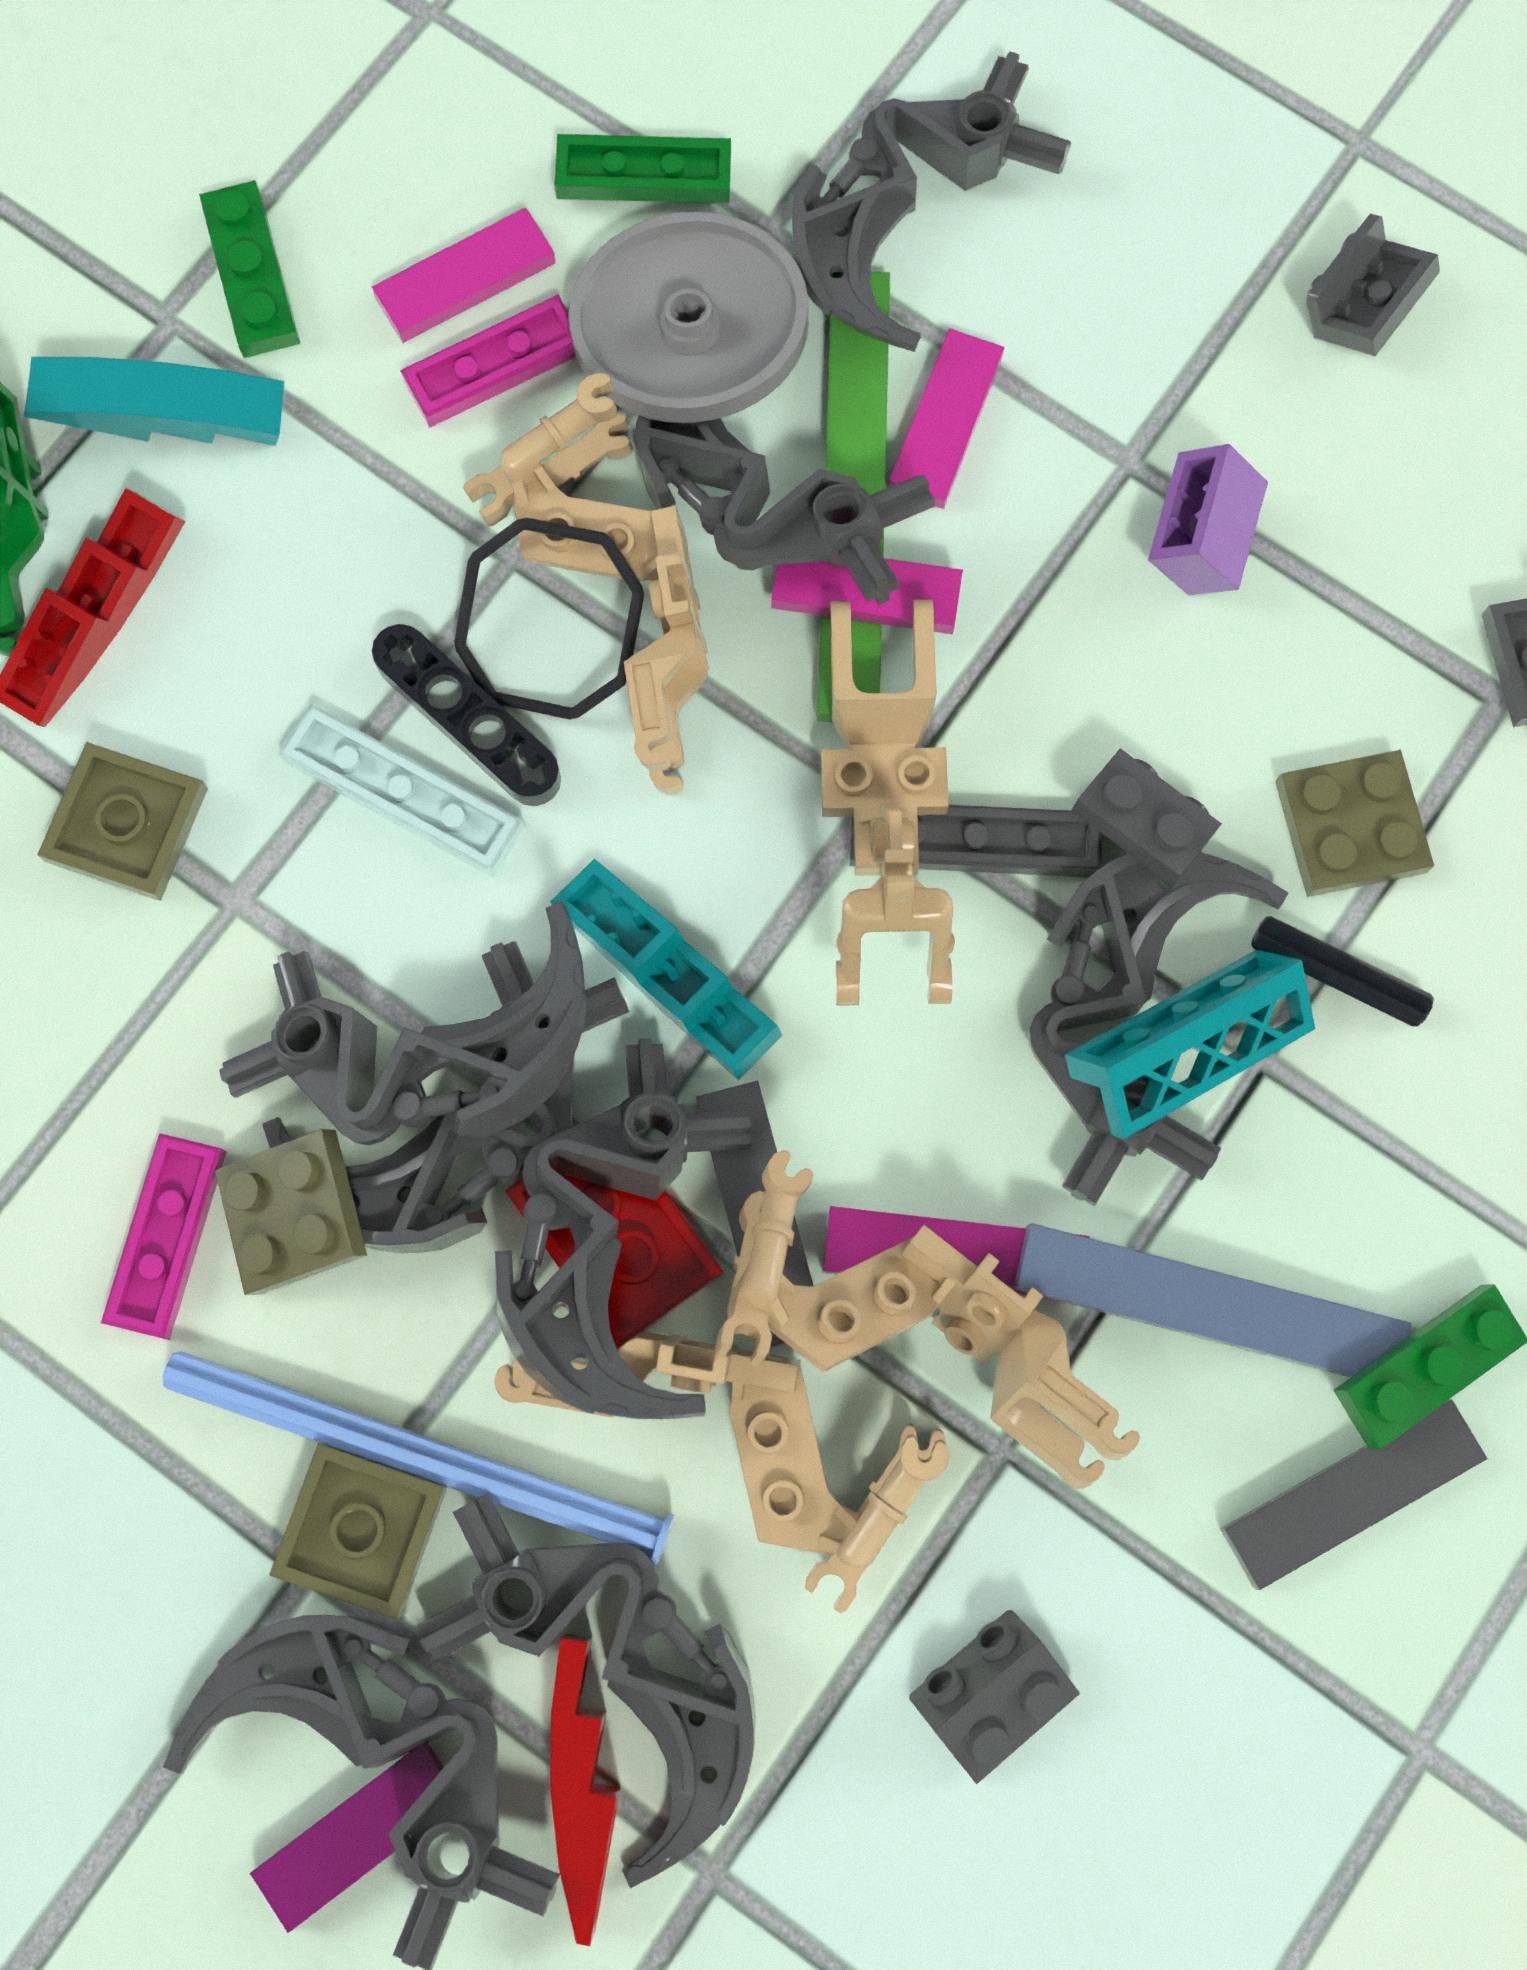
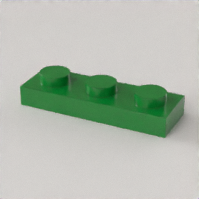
[554,134,732,204]
[199,180,301,358]
[1333,1284,1527,1449]

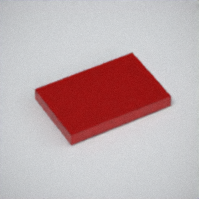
[504,1174,724,1350]

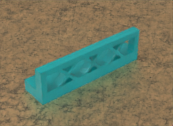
[1065,950,1315,1139]

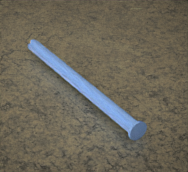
[162,1351,674,1567]

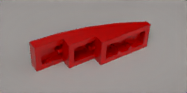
[0,488,186,727]
[550,1633,621,1947]

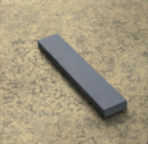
[1013,1223,1412,1377]

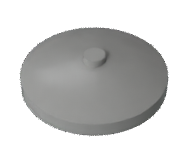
[569,212,809,423]

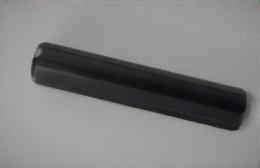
[1251,916,1434,1027]

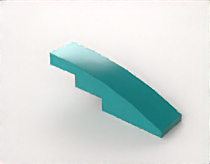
[24,357,284,446]
[550,858,783,1080]

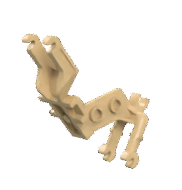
[462,373,709,794]
[821,599,955,1006]
[715,1150,1140,1489]
[495,1331,949,1614]

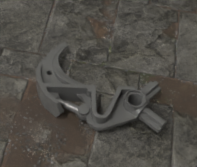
[792,51,1071,352]
[636,416,935,605]
[1028,852,1289,1206]
[219,901,587,1145]
[262,941,630,1254]
[495,1038,751,1419]
[417,1493,756,1888]
[163,1615,560,1970]

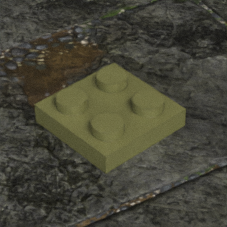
[37,742,208,901]
[1275,750,1434,897]
[215,1129,367,1295]
[269,1443,447,1620]

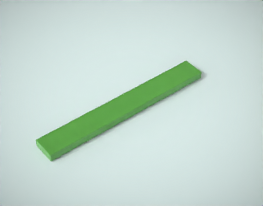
[817,272,890,722]

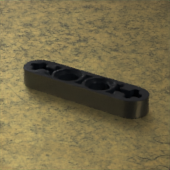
[371,624,561,806]

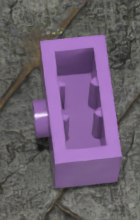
[1148,444,1268,595]

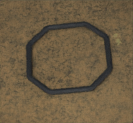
[454,517,644,720]

